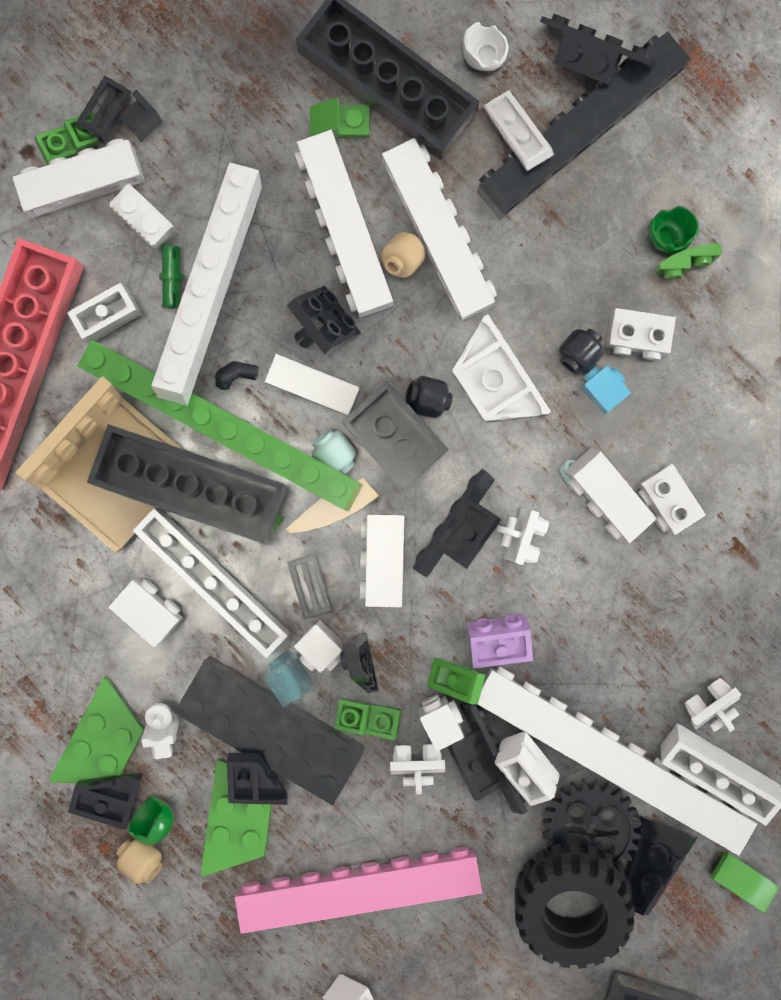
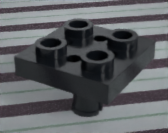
[287,286,361,355]

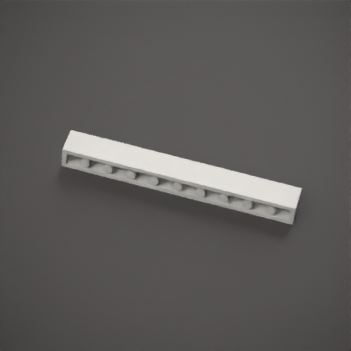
[478,666,757,856]

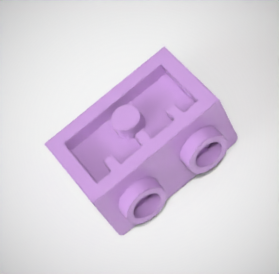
[467,614,533,669]

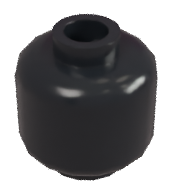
[559,328,604,374]
[406,376,453,418]

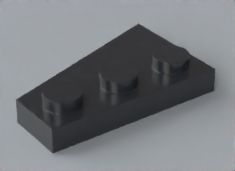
[340,633,379,693]
[625,816,698,916]

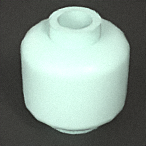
[312,429,357,474]

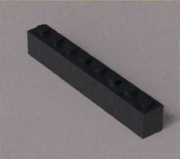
[477,31,691,220]

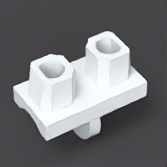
[496,507,549,565]
[684,678,741,733]
[141,703,180,759]
[390,744,445,795]

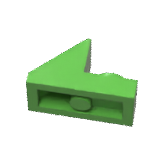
[310,98,370,138]
[427,657,485,705]

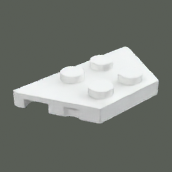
[452,314,551,422]

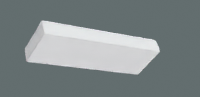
[483,90,554,171]
[265,354,360,416]

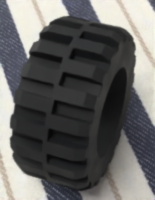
[515,842,635,969]

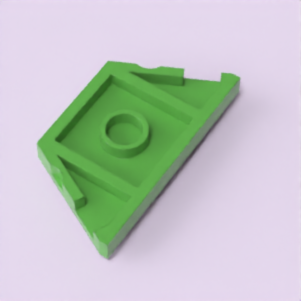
[49,676,145,783]
[200,758,272,876]

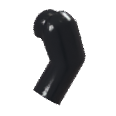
[215,361,259,390]

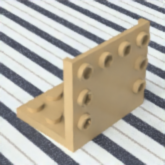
[15,376,182,553]

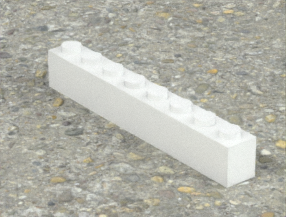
[151,162,262,406]

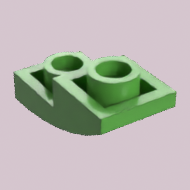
[35,112,105,165]
[654,243,721,279]
[334,699,403,741]
[710,851,779,913]

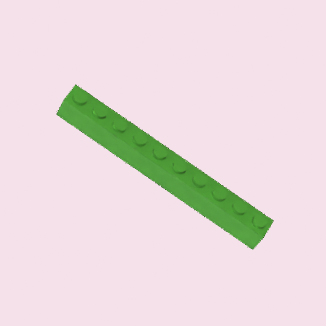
[77,339,363,512]

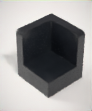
[119,90,163,142]

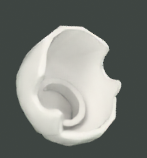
[462,22,509,71]

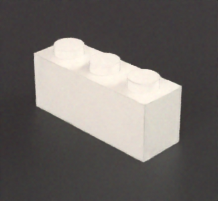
[565,447,657,543]
[360,515,404,607]

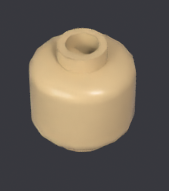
[381,232,425,278]
[116,839,163,884]

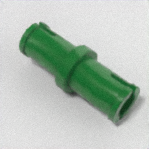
[159,245,184,308]

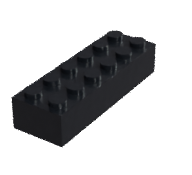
[296,0,480,160]
[87,424,287,545]
[174,656,365,806]

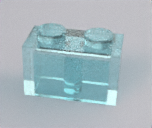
[263,652,313,707]

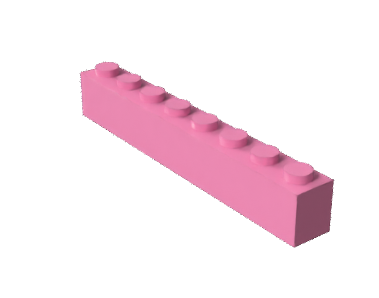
[235,847,482,934]

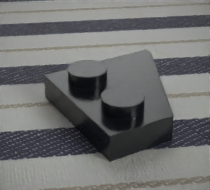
[227,753,288,805]
[68,773,143,830]

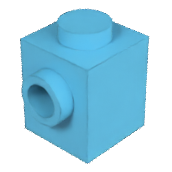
[580,365,631,415]

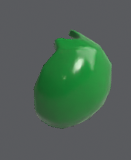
[649,205,699,254]
[128,797,174,846]

